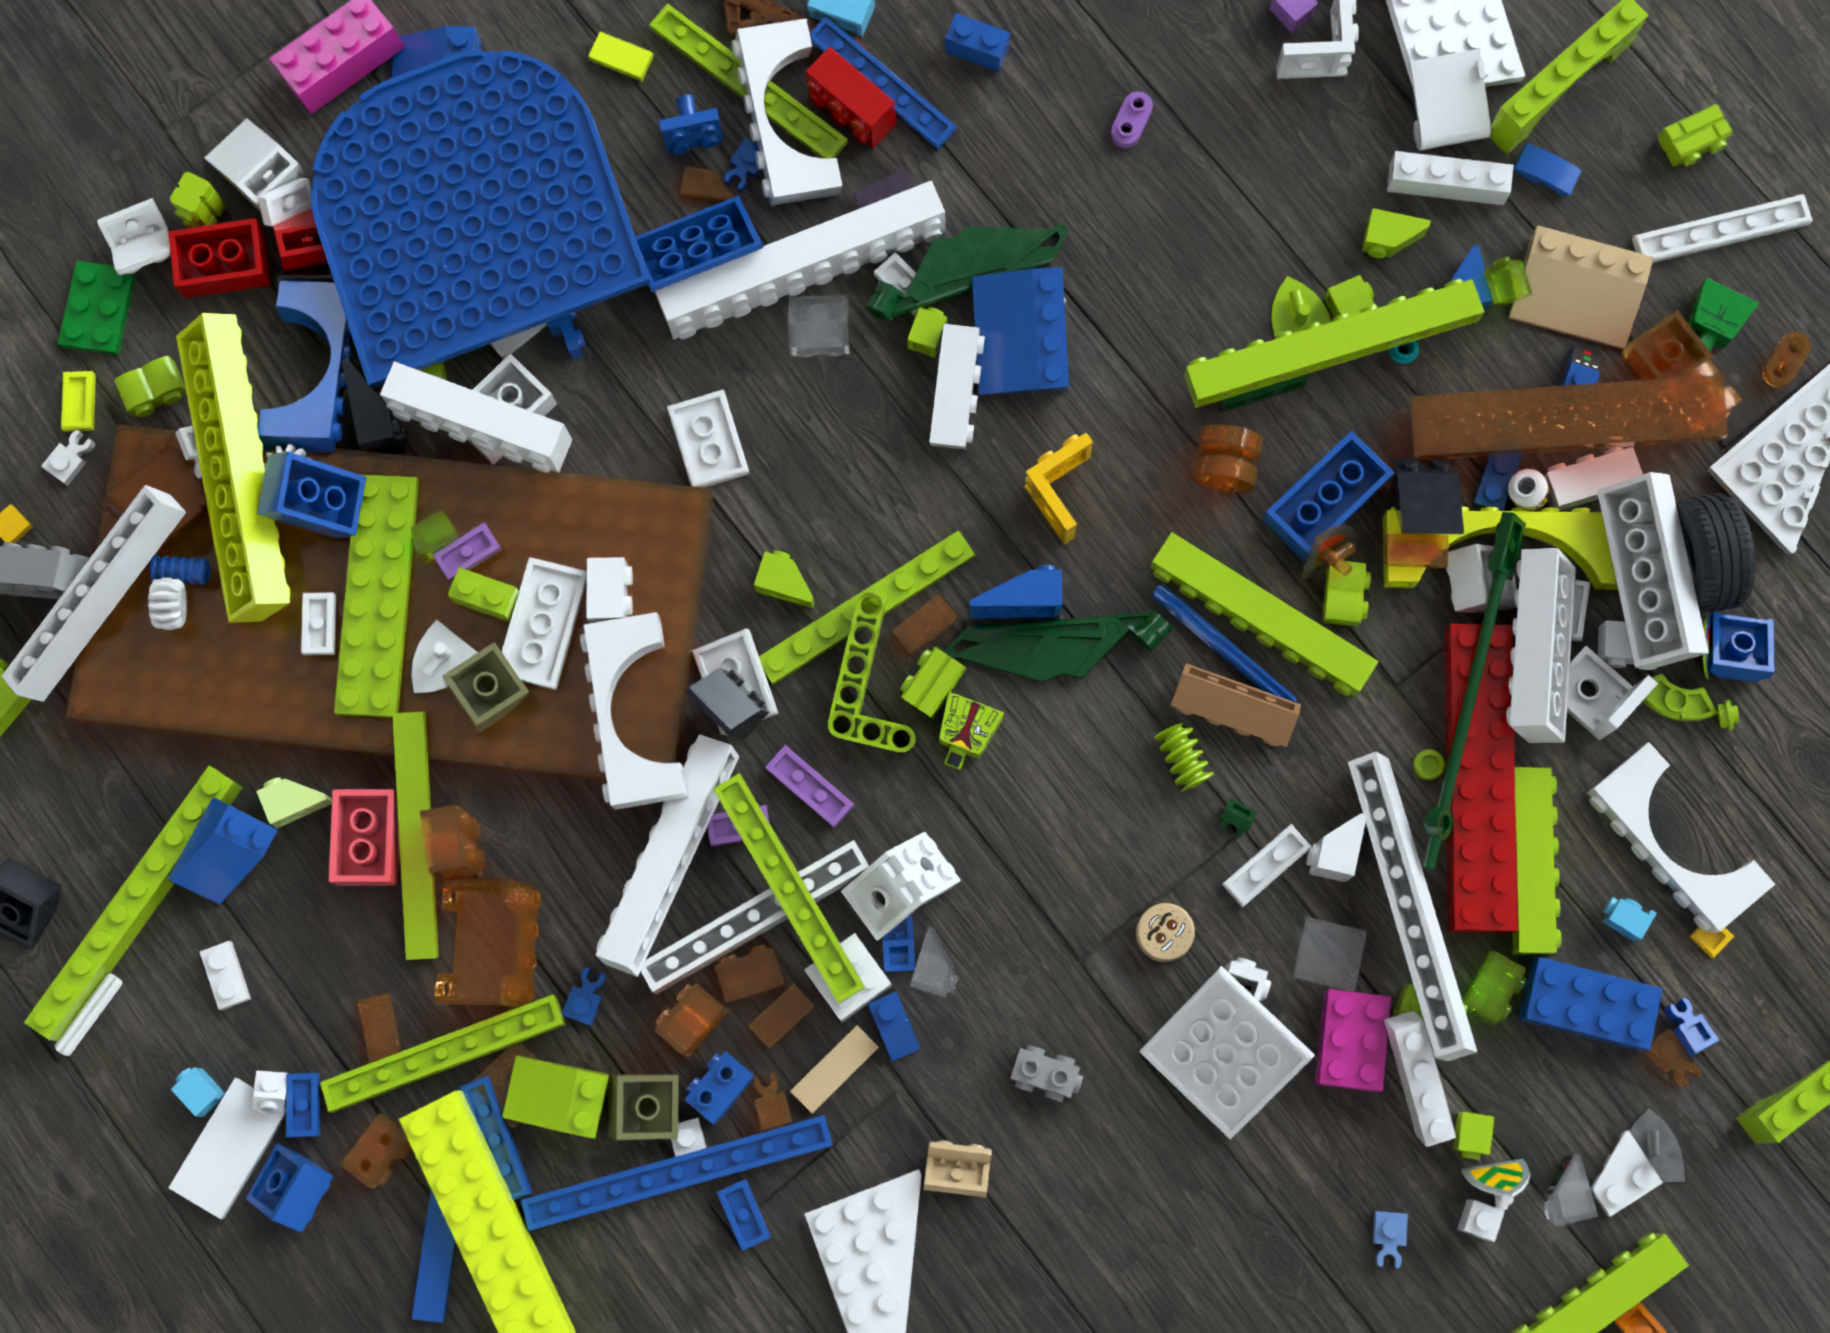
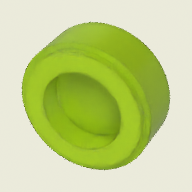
[1412,749,1445,781]

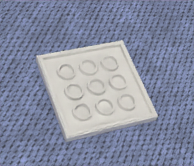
[1139,966,1314,1140]

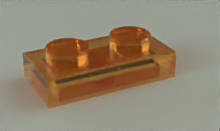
[1385,534,1448,568]
[892,594,958,656]
[748,984,815,1049]
[357,993,402,1062]

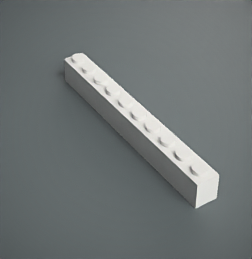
[1348,752,1477,1061]

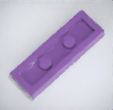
[765,745,855,828]

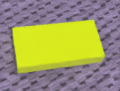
[588,32,654,81]
[61,371,96,432]

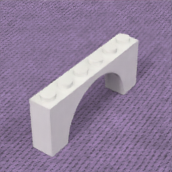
[732,19,843,206]
[580,612,688,810]
[1587,742,1775,934]

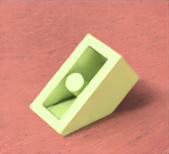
[256,777,332,828]

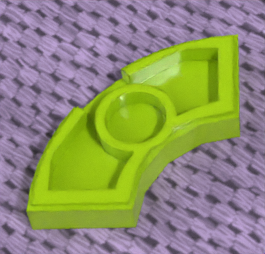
[1643,673,1718,722]

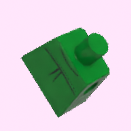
[1686,278,1758,355]

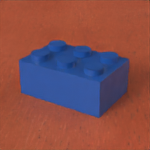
[257,451,366,538]

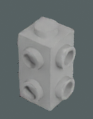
[1010,1045,1083,1102]

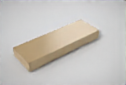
[791,1025,879,1114]

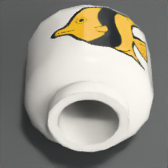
[1508,469,1550,511]

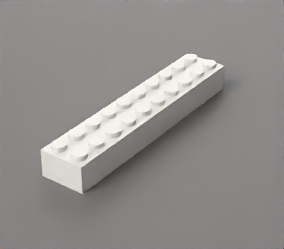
[655,180,945,339]

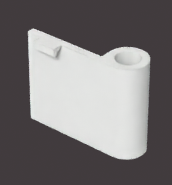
[1409,48,1491,150]

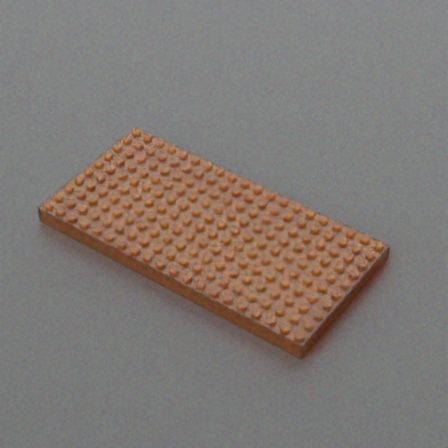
[66,424,713,783]

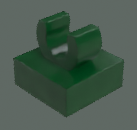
[1220,798,1257,839]

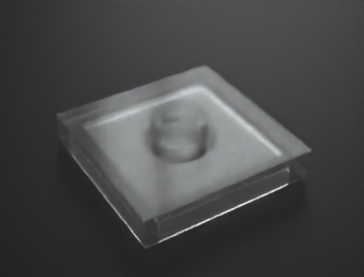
[1292,917,1367,992]

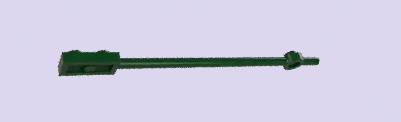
[1422,512,1526,870]

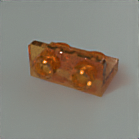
[714,944,785,1004]

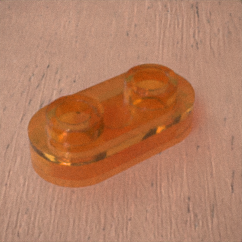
[1763,332,1811,388]

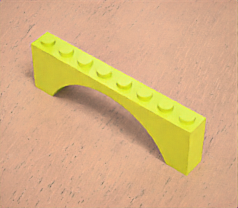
[1382,507,1618,590]

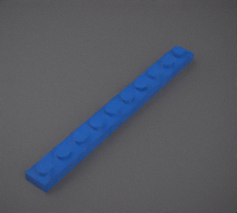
[521,1115,833,1231]

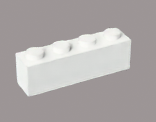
[1387,151,1513,205]
[929,324,985,450]
[1384,1010,1456,1147]

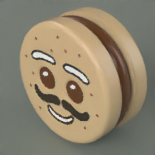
[1136,903,1195,962]

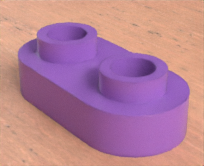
[1111,91,1153,148]

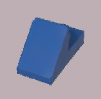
[868,992,921,1062]

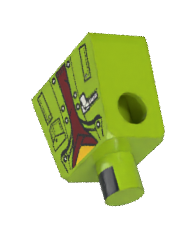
[939,692,1004,770]

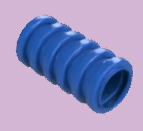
[149,555,210,585]

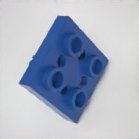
[659,95,724,154]

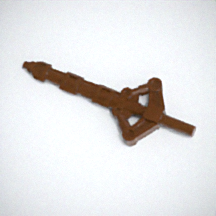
[723,0,869,51]

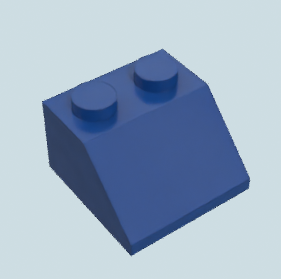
[246,1143,333,1232]

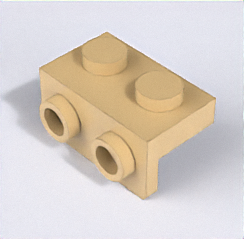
[924,1140,992,1197]

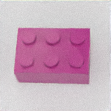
[1315,989,1391,1092]

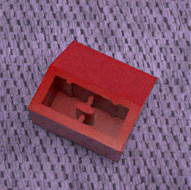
[272,209,328,272]

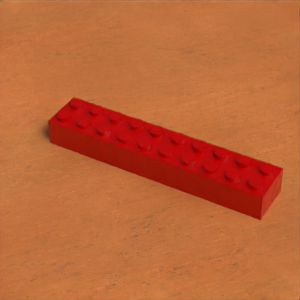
[1444,624,1518,934]

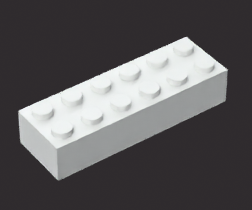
[380,362,572,473]
[1597,472,1709,668]
[1507,548,1576,743]

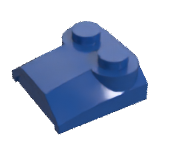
[1709,612,1775,682]

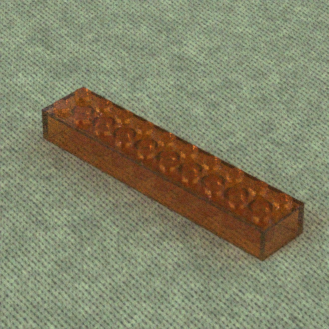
[1411,374,1728,460]

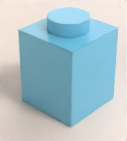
[171,1067,225,1117]

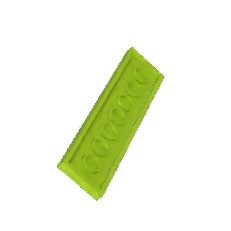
[334,474,419,718]

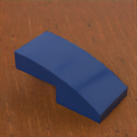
[1513,143,1582,197]
[883,914,915,972]

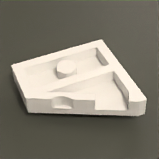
[1590,1130,1663,1217]

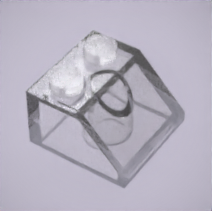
[788,295,850,358]

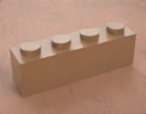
[1171,663,1301,747]

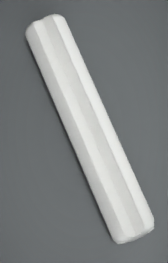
[54,973,122,1056]

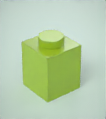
[907,307,947,358]
[1453,1112,1494,1160]

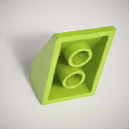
[502,1055,609,1139]

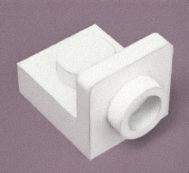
[252,1071,288,1114]

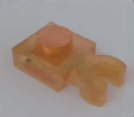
[1645,1028,1701,1086]
[754,1072,793,1132]

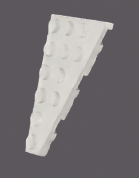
[1707,364,1830,557]
[805,1170,921,1333]

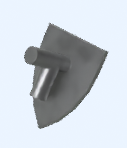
[1629,1108,1685,1182]

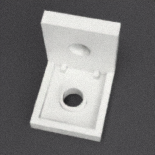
[1276,0,1358,79]
[1567,646,1658,741]
[841,832,961,941]

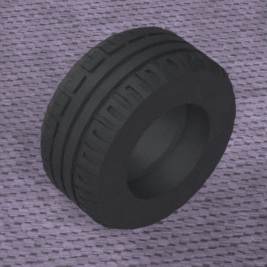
[1676,493,1755,614]

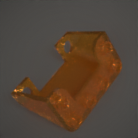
[434,879,541,1008]

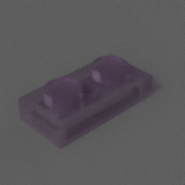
[853,168,916,208]

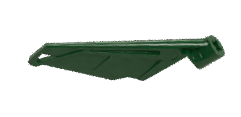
[865,224,1068,322]
[944,609,1172,682]

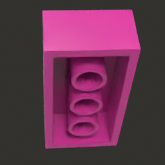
[269,0,405,114]

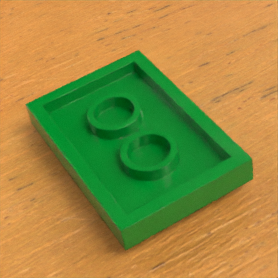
[58,261,137,356]

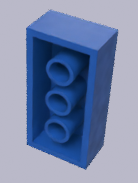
[1262,431,1395,563]
[1518,957,1663,1052]

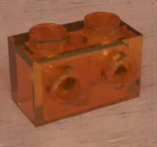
[340,1114,412,1188]

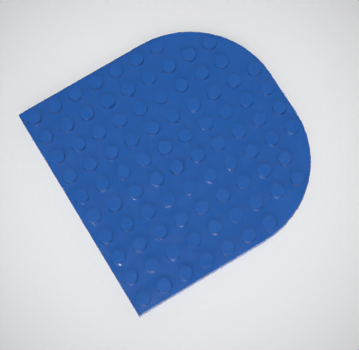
[310,50,652,388]

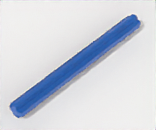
[1152,584,1297,702]

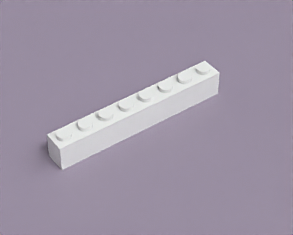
[2,485,186,702]
[596,734,740,977]
[641,840,869,995]

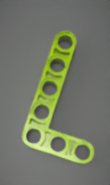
[828,592,916,752]

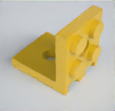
[1024,433,1093,545]

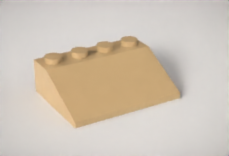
[1509,226,1654,350]

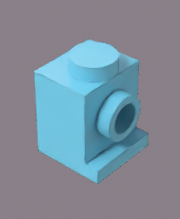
[1602,896,1657,942]

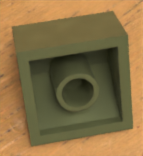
[442,642,529,734]
[608,1074,678,1140]

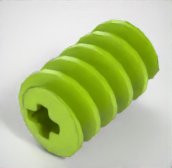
[1154,723,1214,792]

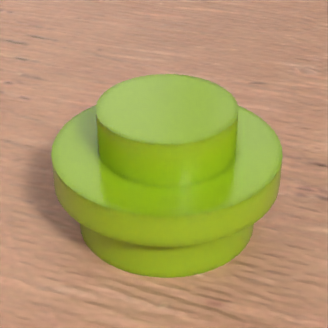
[1717,700,1739,731]

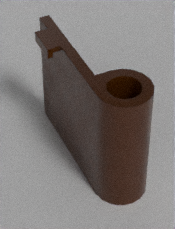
[105,445,208,556]

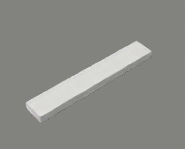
[1632,194,1813,263]

